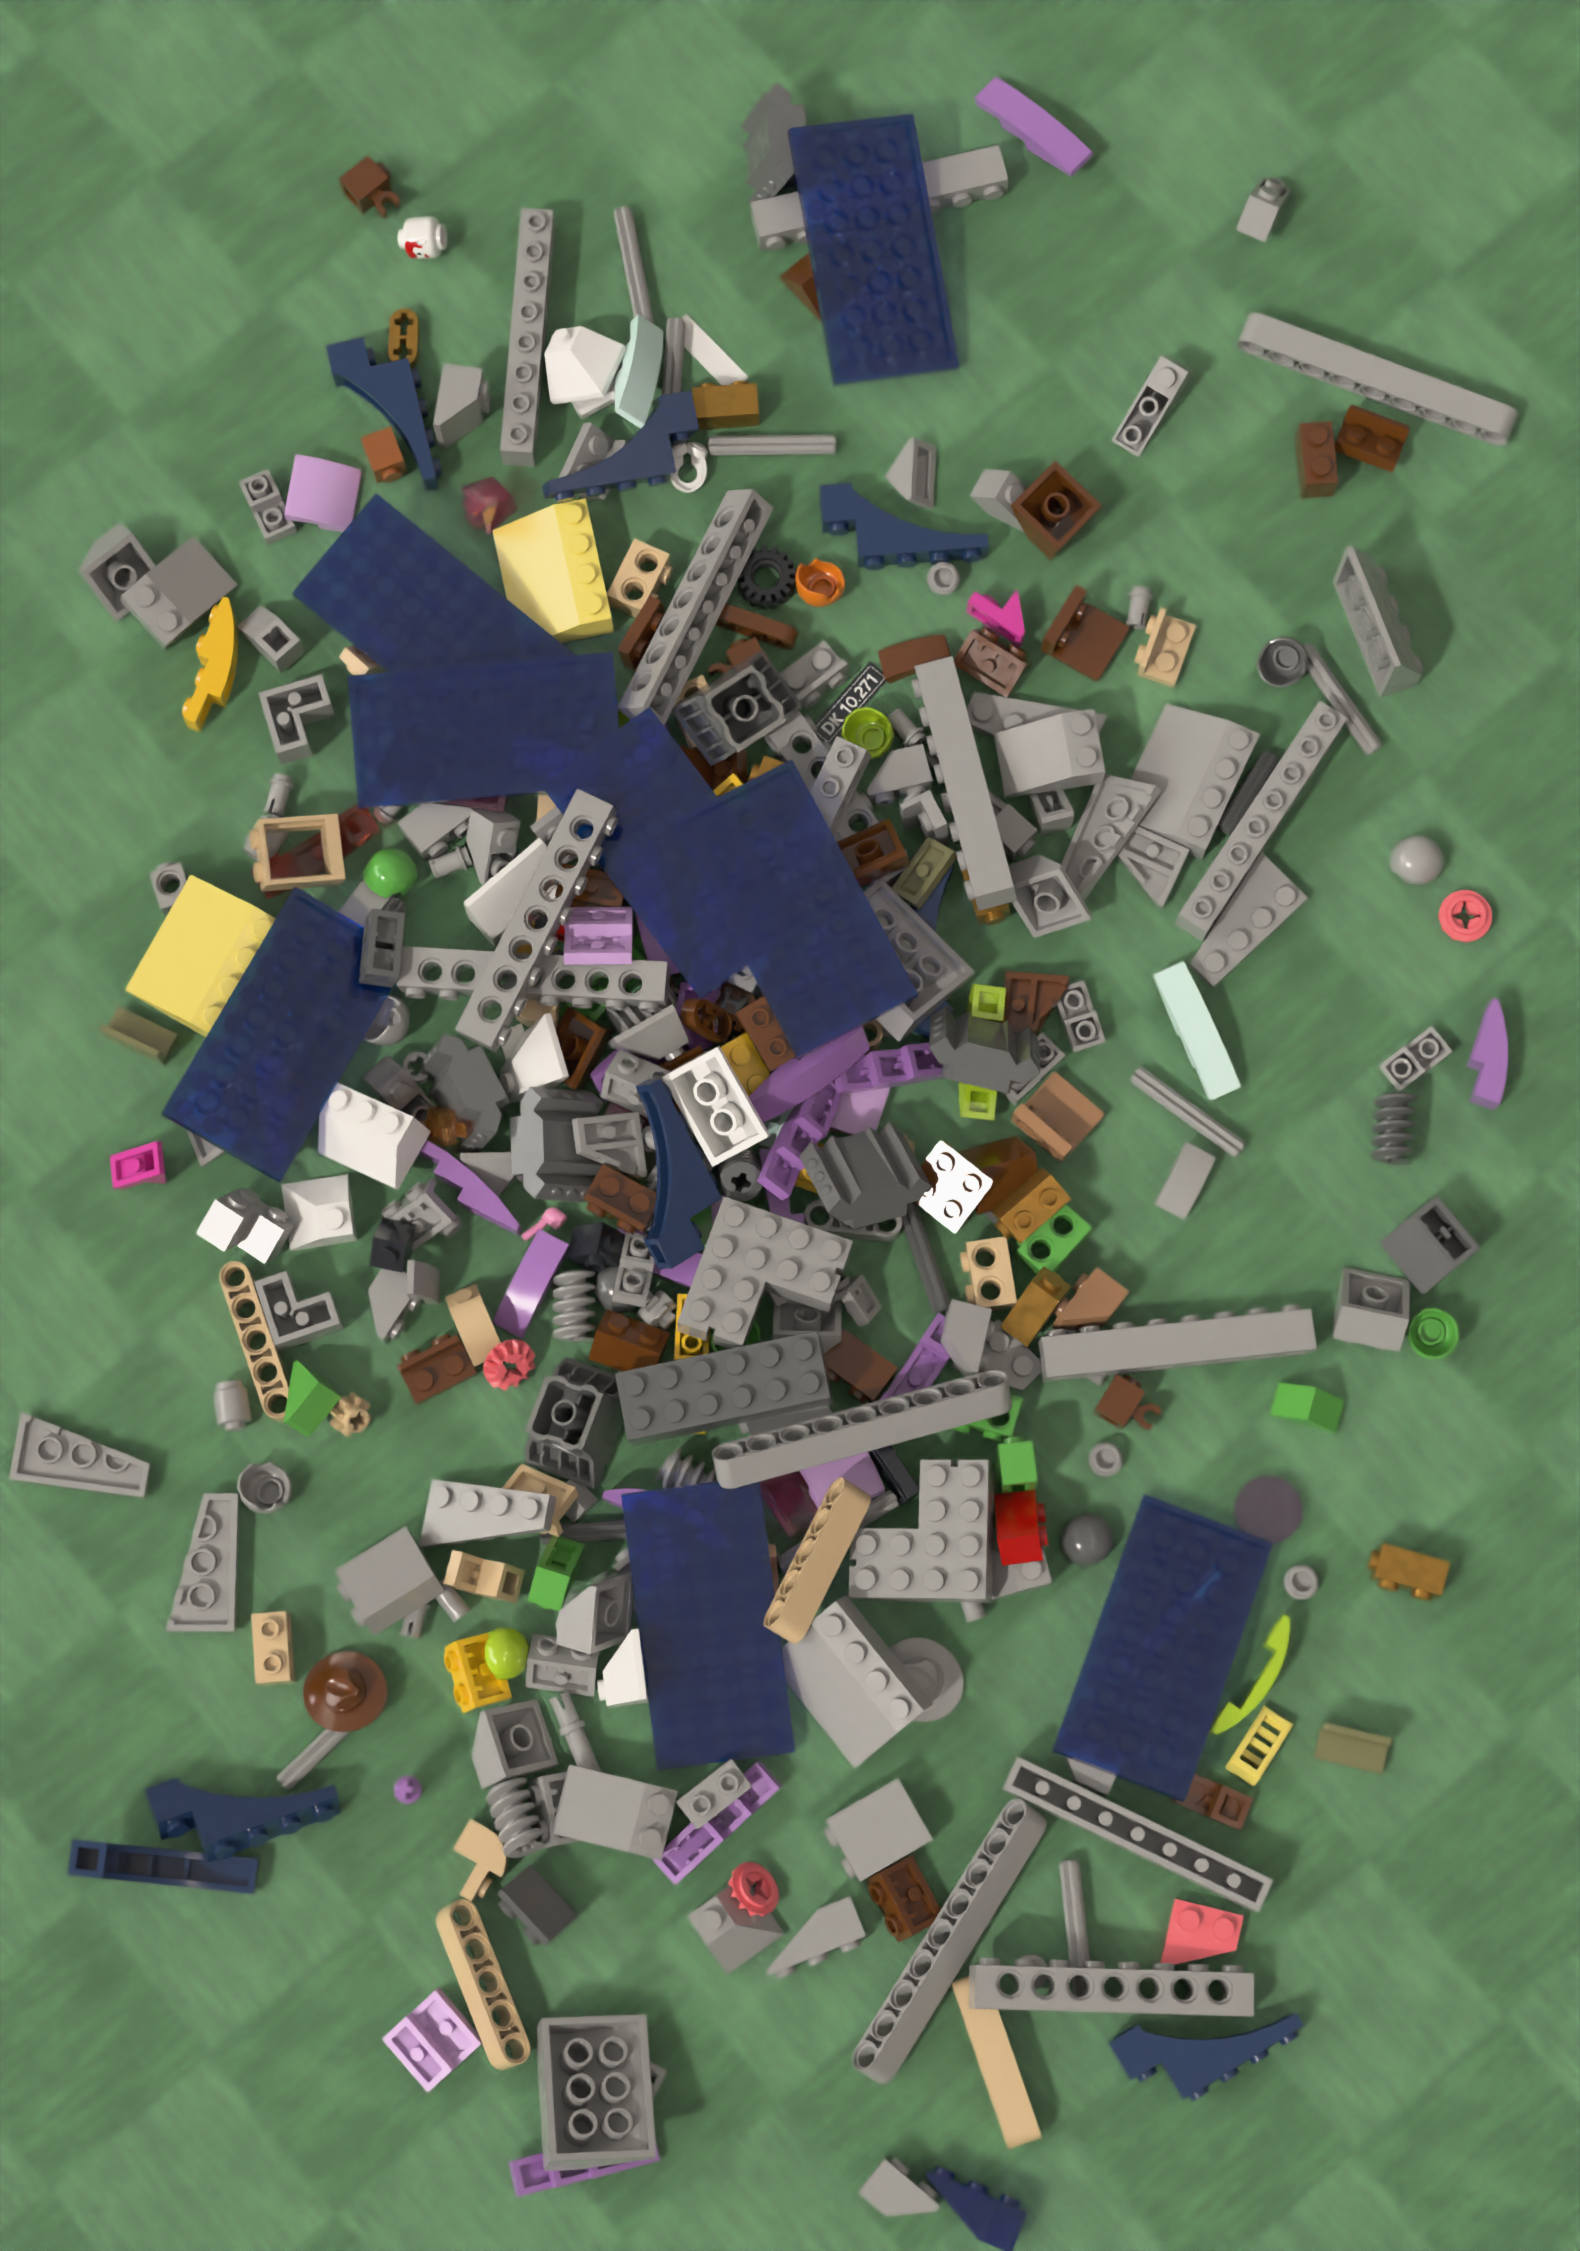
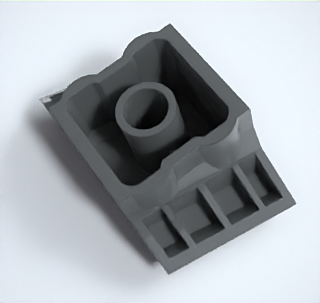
[740,82,810,204]
[672,650,803,766]
[929,1006,1040,1093]
[418,1034,511,1153]
[510,1087,604,1202]
[799,1121,931,1229]
[524,1357,624,1489]

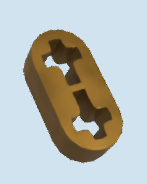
[388,308,420,369]

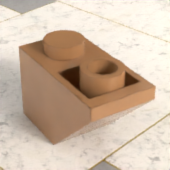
[1051,1267,1130,1330]

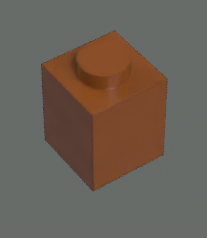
[360,426,407,483]

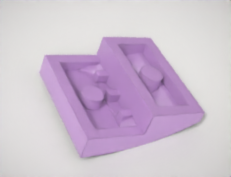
[284,454,362,533]
[564,907,633,965]
[829,1087,890,1136]
[799,1452,885,1508]
[382,1987,482,2093]

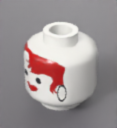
[398,216,447,260]

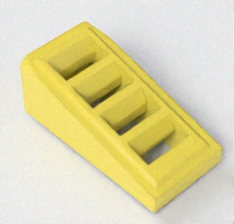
[1225,1705,1294,1786]

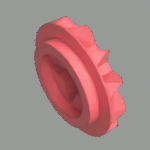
[1438,890,1492,943]
[483,1339,536,1391]
[728,1862,779,1917]

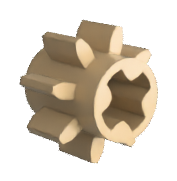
[329,1392,372,1437]

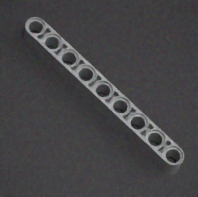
[1237,313,1518,446]
[712,1370,1012,1489]
[852,1798,1047,2084]

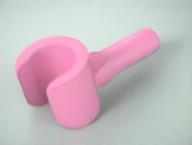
[521,1207,567,1242]

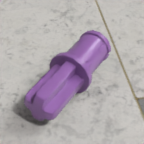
[394,1776,422,1804]

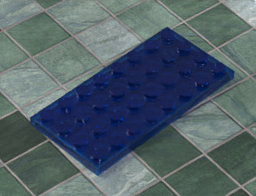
[787,114,959,387]
[292,493,581,761]
[348,652,624,809]
[542,707,809,998]
[672,760,918,1059]
[160,887,392,1183]
[621,1481,795,1770]
[1052,1494,1273,1802]

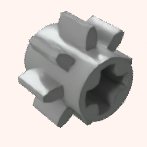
[636,1289,677,1331]

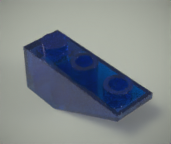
[925,2165,1027,2251]

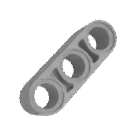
[804,1200,902,1242]

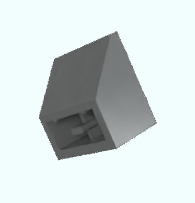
[1379,1195,1481,1295]
[497,1864,580,1946]

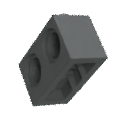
[359,908,405,987]

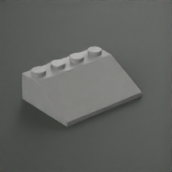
[1333,545,1423,698]
[1130,704,1260,860]
[805,879,975,1042]
[769,1595,933,1769]
[535,2014,656,2171]

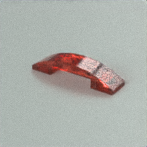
[250,801,380,899]

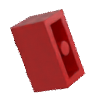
[994,1490,1048,1566]

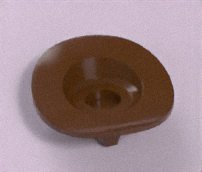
[303,1651,388,1732]

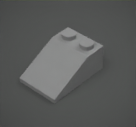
[120,536,238,650]
[994,709,1105,798]
[552,1765,678,1860]

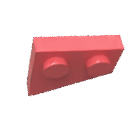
[1160,1899,1244,1965]

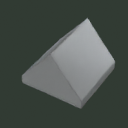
[565,1479,599,1524]

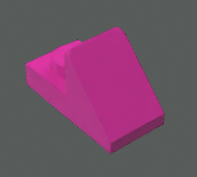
[966,590,1025,647]
[110,1141,166,1190]

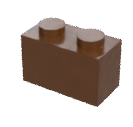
[1295,421,1338,499]
[588,1309,670,1372]
[825,1328,898,1404]

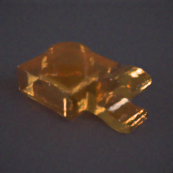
[425,1106,468,1146]

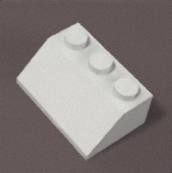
[463,838,557,948]
[662,1046,770,1167]
[318,1082,431,1190]

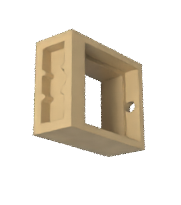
[249,813,345,892]

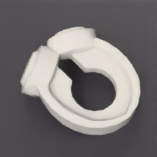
[670,442,709,493]

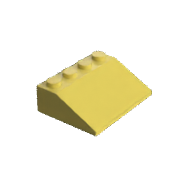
[492,498,614,652]
[125,875,284,1040]

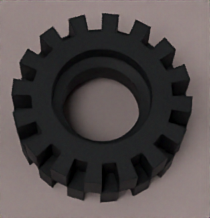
[737,545,796,610]

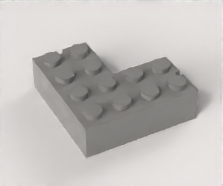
[677,1196,853,1349]
[849,1460,995,1603]

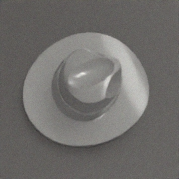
[889,1637,964,1722]

